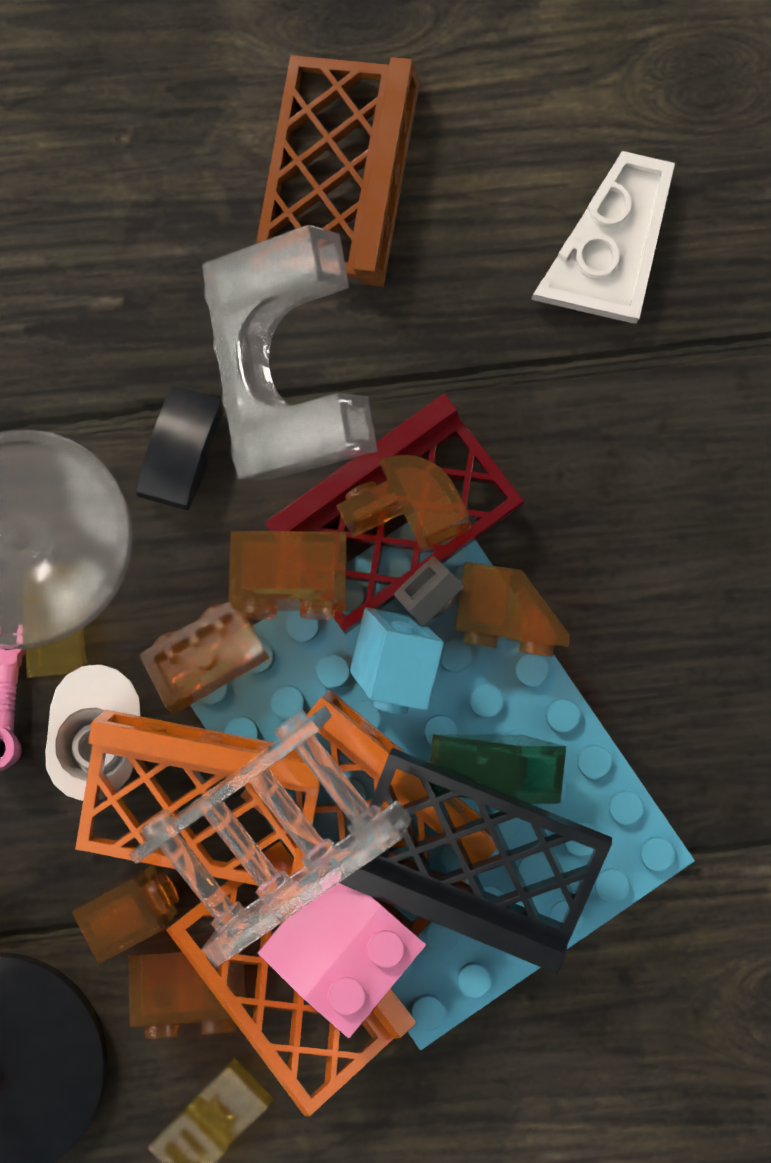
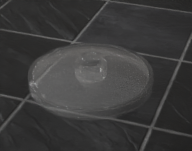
[0,430,133,649]

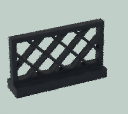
[339,748,612,974]

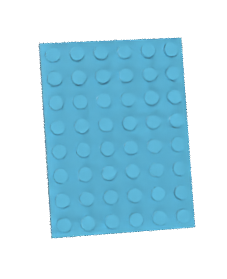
[174,497,695,1050]

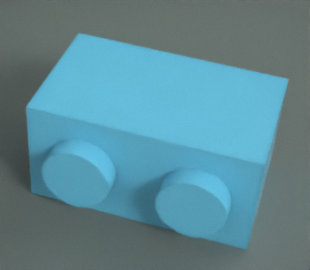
[350,607,444,714]

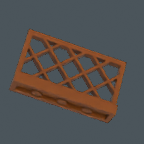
[253,55,420,287]

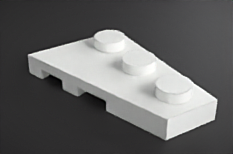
[531,151,675,324]

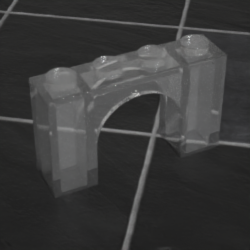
[202,225,377,480]

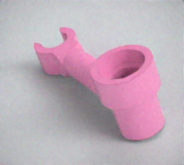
[0,627,31,771]

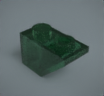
[430,734,566,804]

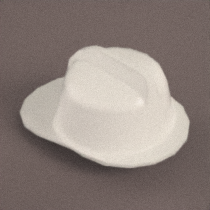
[45,664,141,801]

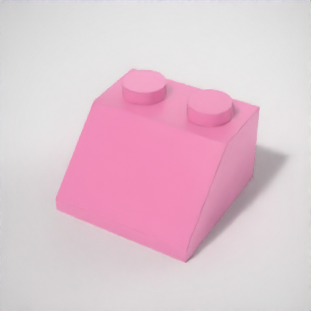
[257,864,426,1038]

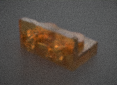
[139,598,270,715]

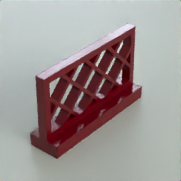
[264,393,524,634]

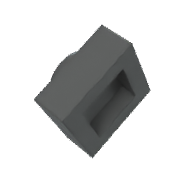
[393,556,464,627]

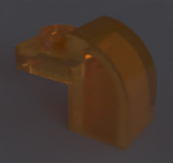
[337,455,472,553]

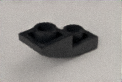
[136,386,225,511]

